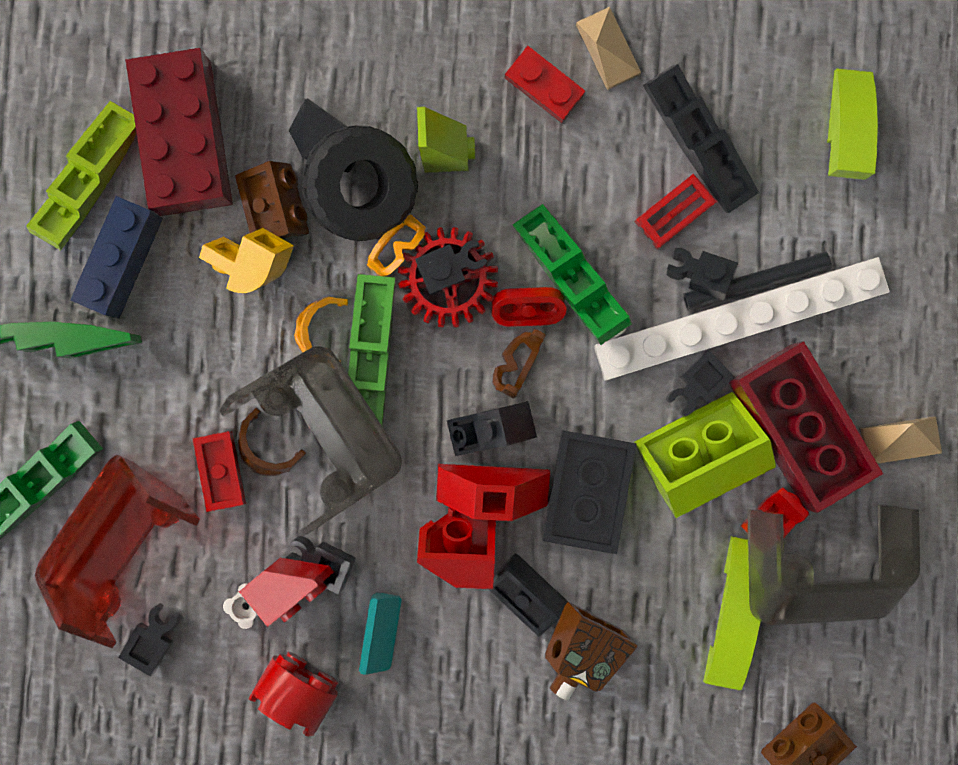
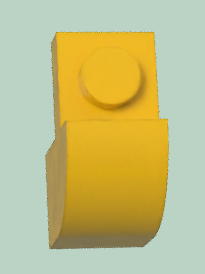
[199,228,294,293]

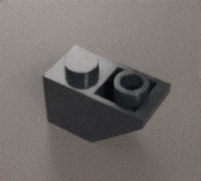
[446,401,537,456]

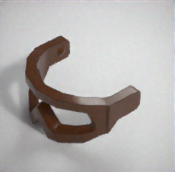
[492,329,546,399]
[238,407,306,476]

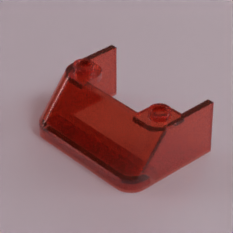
[35,455,200,648]

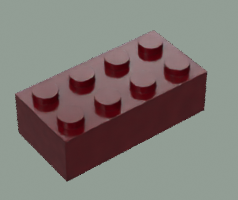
[125,48,233,216]
[729,341,883,513]

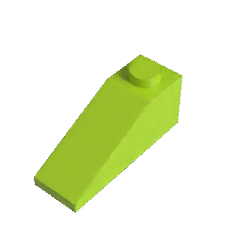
[417,107,475,173]

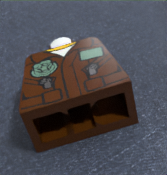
[545,602,638,700]

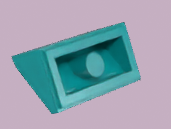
[359,592,402,675]

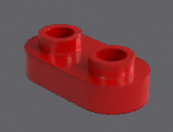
[491,287,566,327]

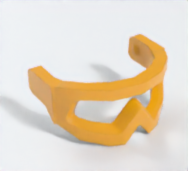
[367,214,426,277]
[294,297,348,367]

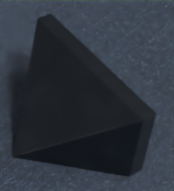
[289,98,356,173]

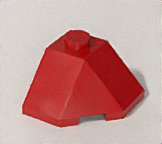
[417,507,496,589]

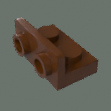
[235,161,309,239]
[761,702,857,765]

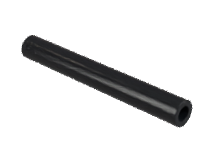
[683,252,832,311]

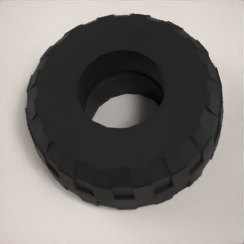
[302,125,418,241]

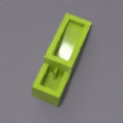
[827,68,878,180]

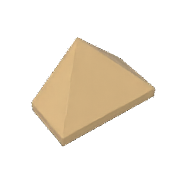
[576,7,641,90]
[860,417,942,464]

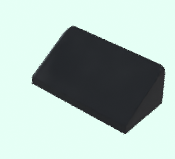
[488,553,568,637]

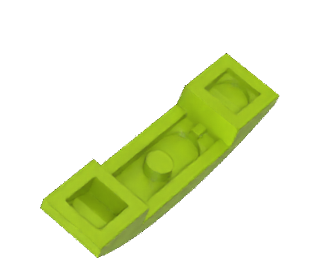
[703,536,769,690]

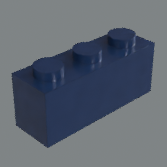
[70,196,163,319]

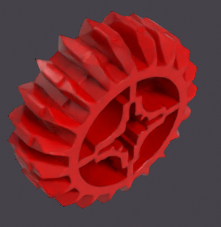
[398,227,498,328]

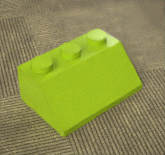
[634,391,776,518]

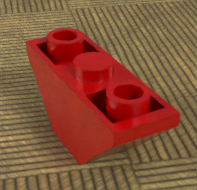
[436,464,550,521]

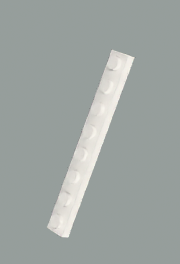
[594,257,890,381]

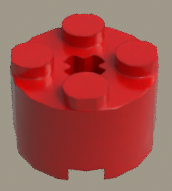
[248,652,339,737]

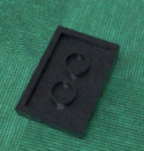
[542,430,637,555]

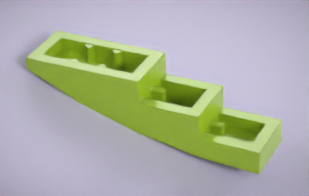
[26,101,137,251]

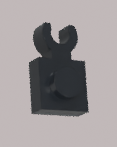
[415,240,487,296]
[666,248,738,300]
[666,350,735,416]
[286,536,356,594]
[118,603,181,677]

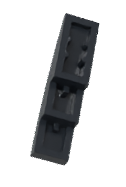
[643,64,759,213]

